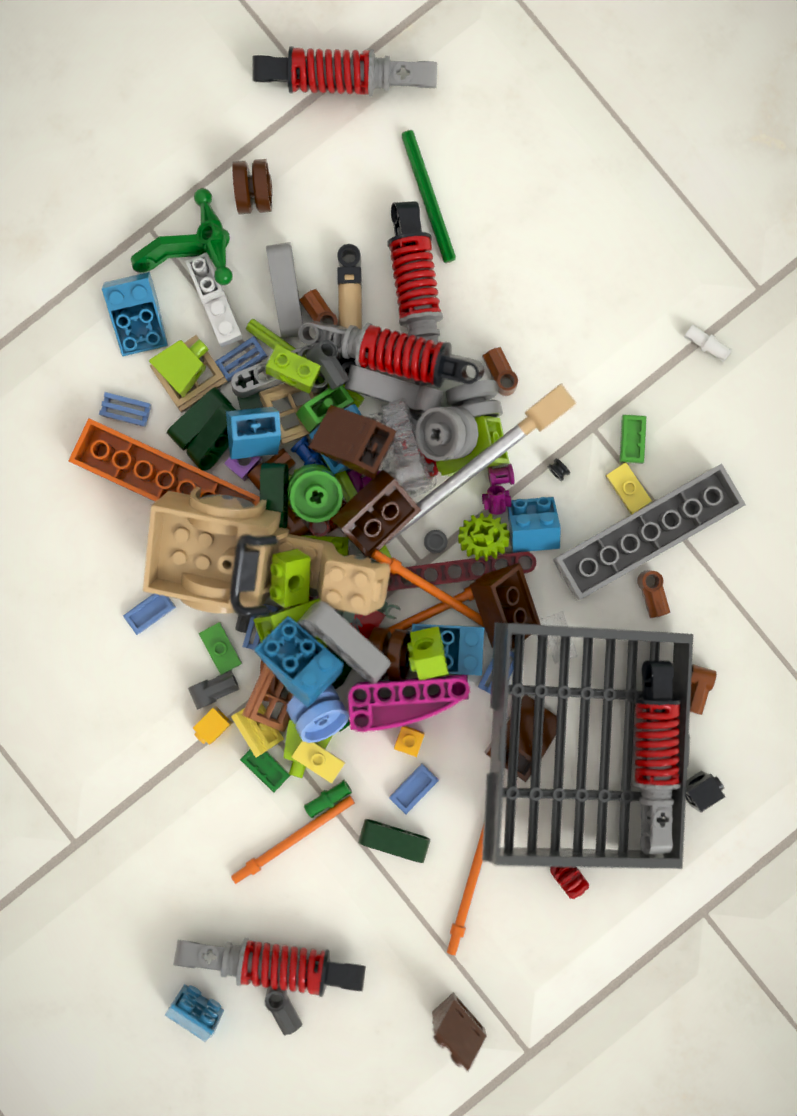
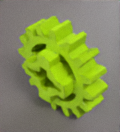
[458,513,510,561]

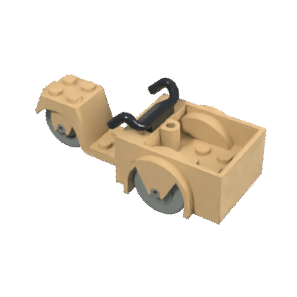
[143,487,390,617]

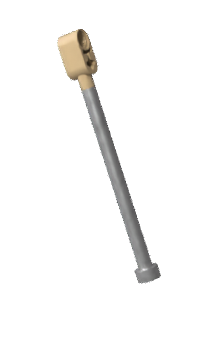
[362,383,576,560]

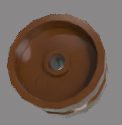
[232,159,273,215]
[368,627,411,682]

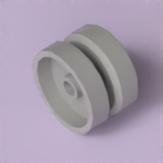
[445,380,503,418]
[415,406,478,461]

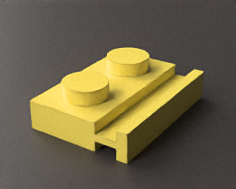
[231,703,284,757]

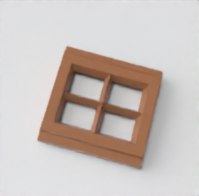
[242,664,294,732]

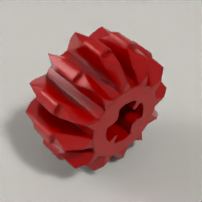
[550,867,589,899]

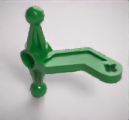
[130,188,233,285]

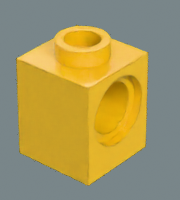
[193,706,232,745]
[394,725,425,757]

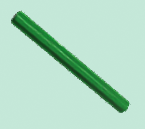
[402,130,456,263]

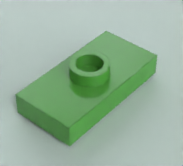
[619,415,647,464]
[198,622,243,675]

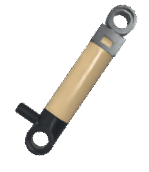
[337,244,362,372]

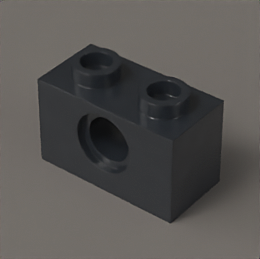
[686,771,726,812]

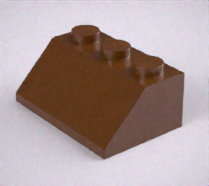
[330,470,421,558]
[470,563,541,650]

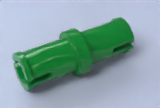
[304,780,352,818]

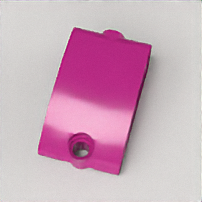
[348,675,470,732]

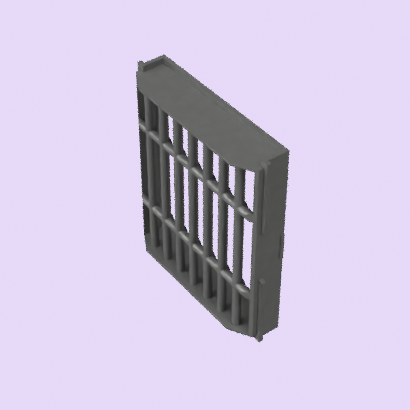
[482,623,693,869]

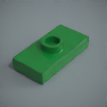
[240,749,291,793]

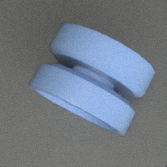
[287,684,349,743]

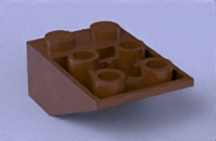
[309,405,397,480]
[484,695,557,782]
[432,992,487,1072]

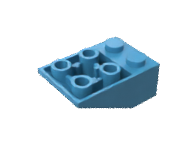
[102,272,168,356]
[254,616,343,708]
[410,624,484,676]
[165,984,224,1042]

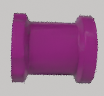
[488,464,515,487]

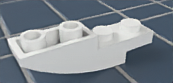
[185,252,243,348]

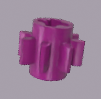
[482,485,511,515]

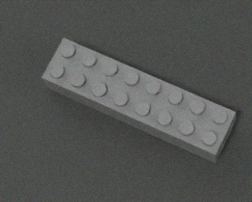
[553,464,746,600]

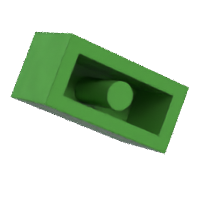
[296,385,354,433]

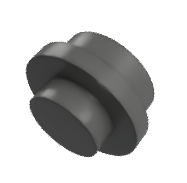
[424,530,448,553]

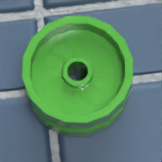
[287,464,343,523]

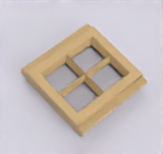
[150,335,228,412]
[258,383,319,445]

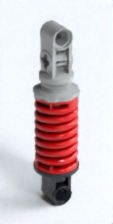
[252,46,437,96]
[387,201,443,386]
[298,321,484,388]
[633,661,681,854]
[173,938,366,997]

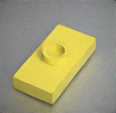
[606,462,652,515]
[292,740,345,784]

